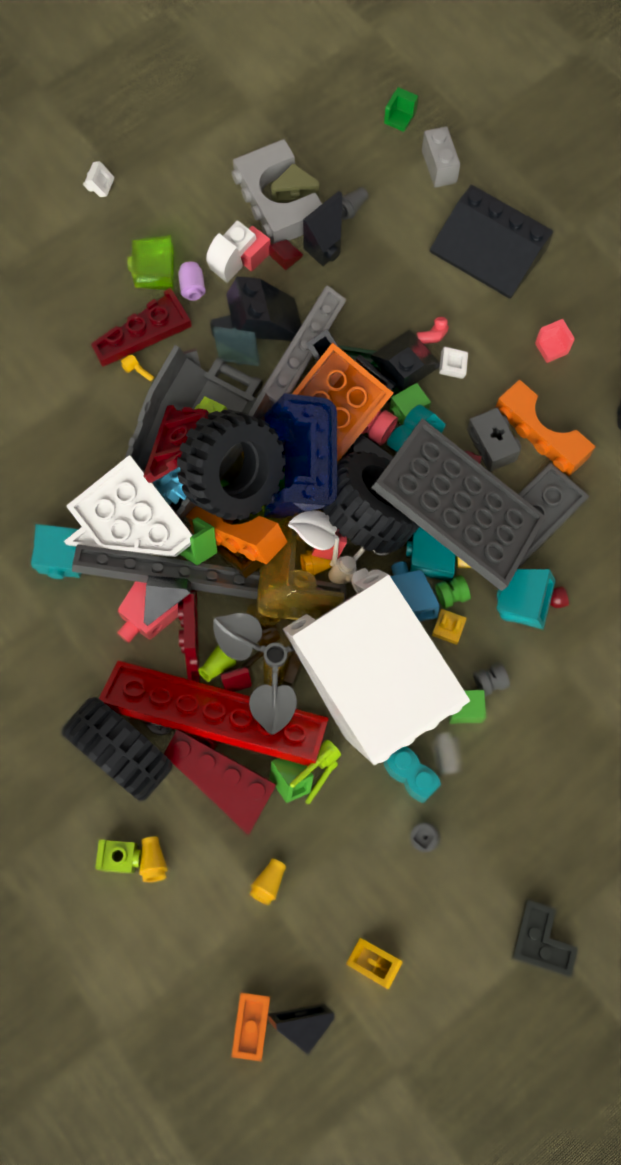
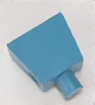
[390,562,440,622]

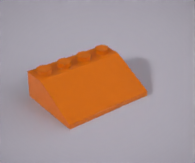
[272,343,393,468]

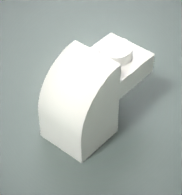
[207,220,257,283]

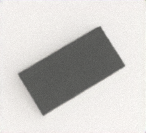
[518,463,590,568]

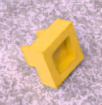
[432,609,467,645]

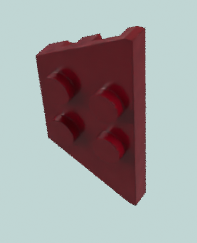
[143,405,209,483]
[178,590,200,683]

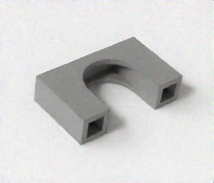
[231,139,322,243]

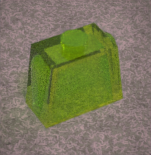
[128,235,174,291]

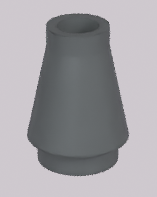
[342,187,368,220]

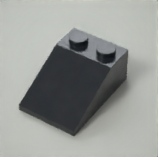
[226,276,301,341]

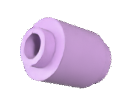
[178,262,206,301]

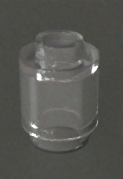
[431,732,463,775]

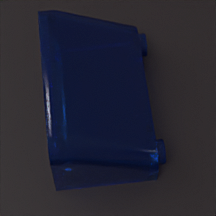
[264,393,337,518]

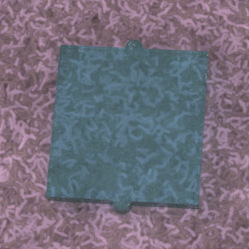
[213,327,260,366]

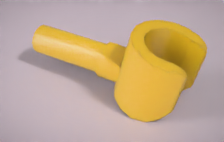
[121,355,155,382]

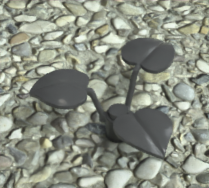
[213,613,320,734]

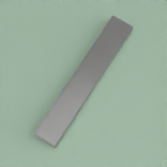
[258,285,347,411]

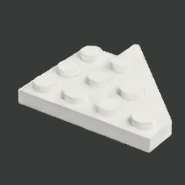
[64,455,193,557]

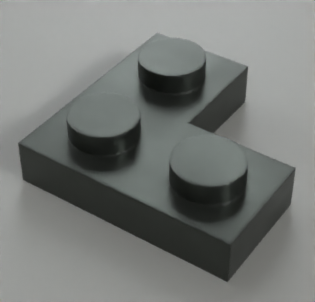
[511,900,578,978]

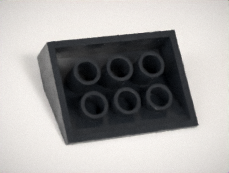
[429,184,554,299]

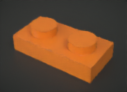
[231,992,271,1062]

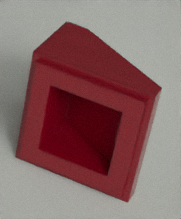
[269,240,303,271]
[221,667,252,692]

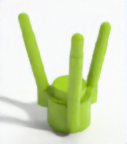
[290,739,341,804]

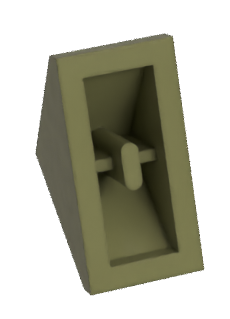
[271,164,319,203]

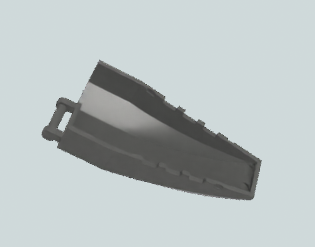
[124,345,272,555]

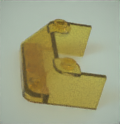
[256,509,344,620]

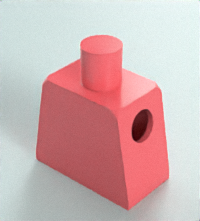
[117,581,179,643]

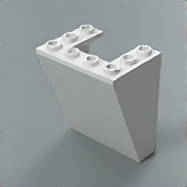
[283,569,470,765]

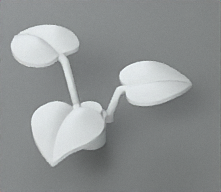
[288,510,389,593]

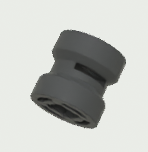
[473,662,510,697]

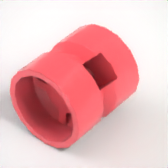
[361,410,398,446]

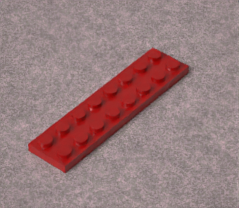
[99,660,329,766]

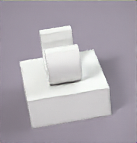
[83,161,115,197]
[439,347,468,379]

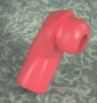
[416,317,449,344]

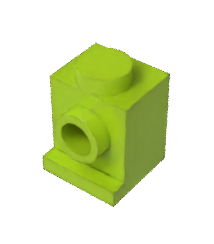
[95,839,141,874]

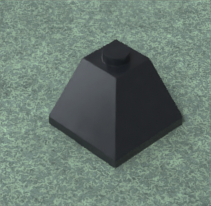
[303,191,342,266]
[371,329,440,392]

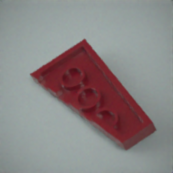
[91,287,192,367]
[164,729,277,836]

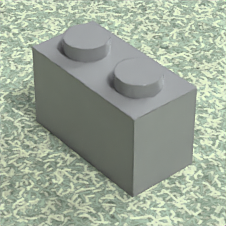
[422,126,460,188]

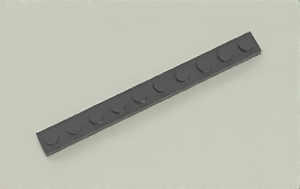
[72,544,346,610]

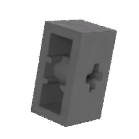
[467,407,521,472]

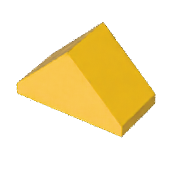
[346,938,403,990]

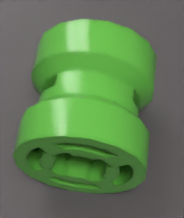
[435,575,471,609]

